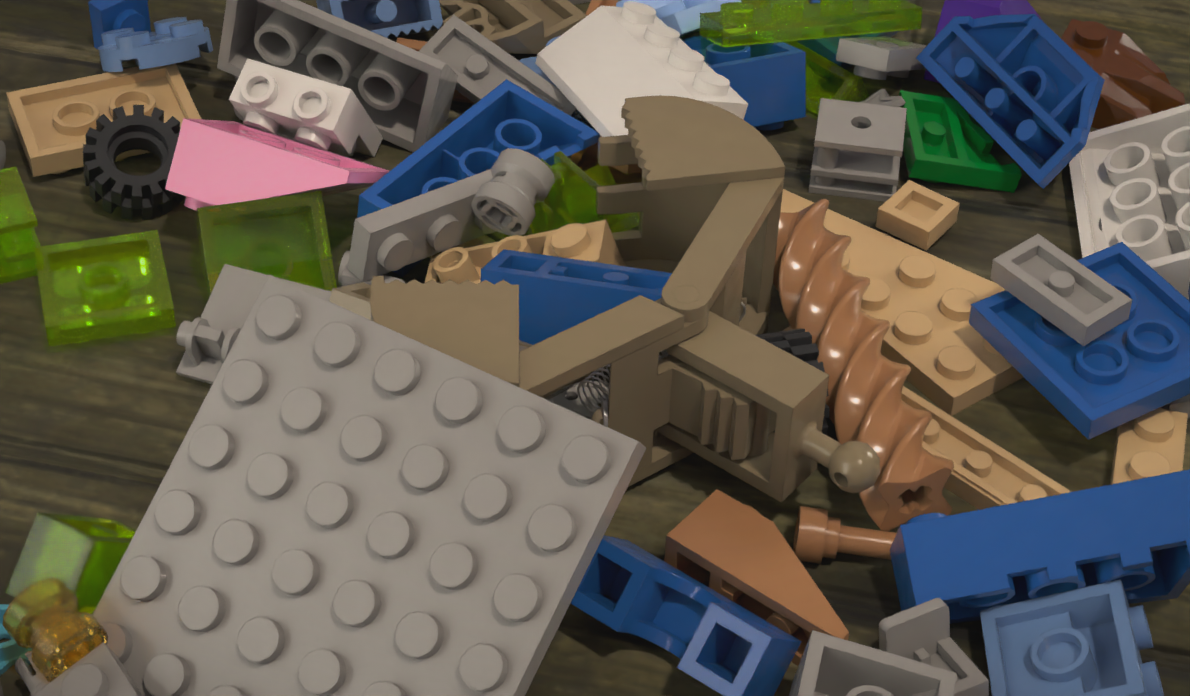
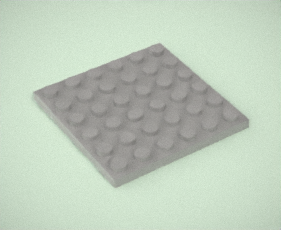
[67,274,646,696]

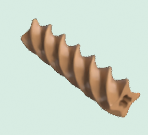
[773,199,954,531]

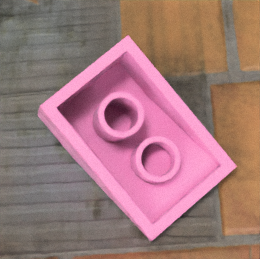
[165,118,389,215]

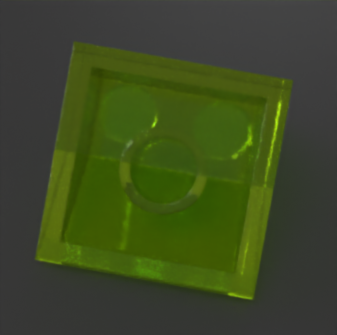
[195,191,337,297]

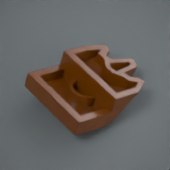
[1061,19,1185,129]

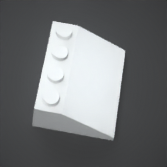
[1069,103,1190,300]

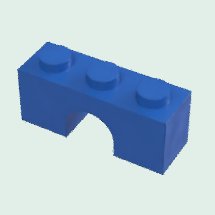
[571,535,802,696]

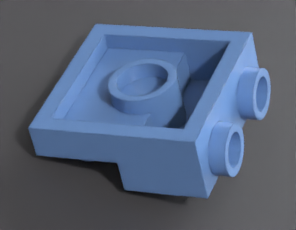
[980,579,1164,696]

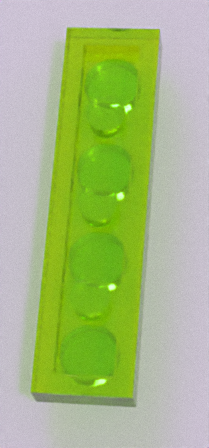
[700,0,922,47]

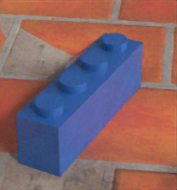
[357,79,600,277]

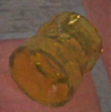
[3,577,108,682]

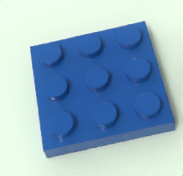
[969,242,1190,440]

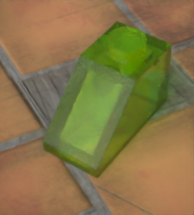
[5,512,136,629]

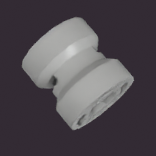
[471,148,555,236]

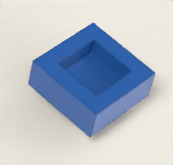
[88,0,151,50]

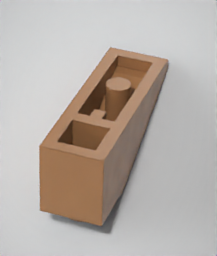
[664,489,849,666]

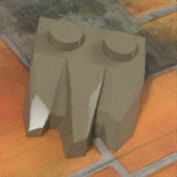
[439,0,587,55]

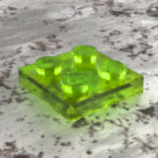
[34,230,176,346]

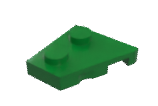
[899,90,1022,193]

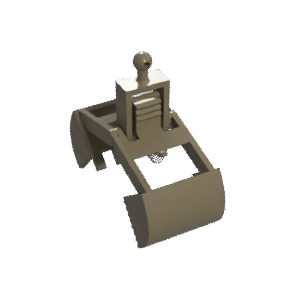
[370,95,880,503]

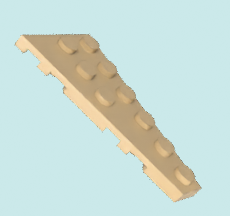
[780,189,1023,416]

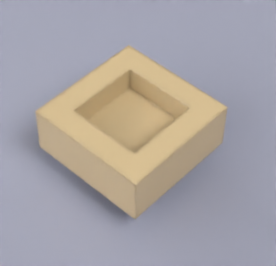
[876,180,960,251]

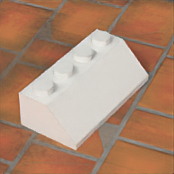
[535,1,748,137]

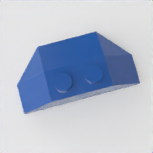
[916,14,1105,189]

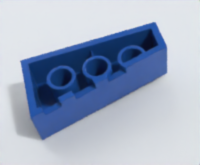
[890,469,1190,624]

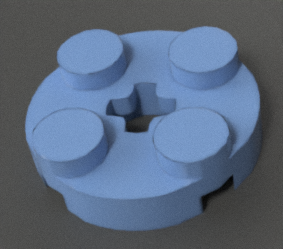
[98,17,213,72]

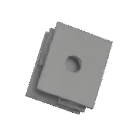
[809,98,907,202]

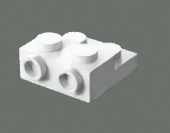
[229,58,383,157]

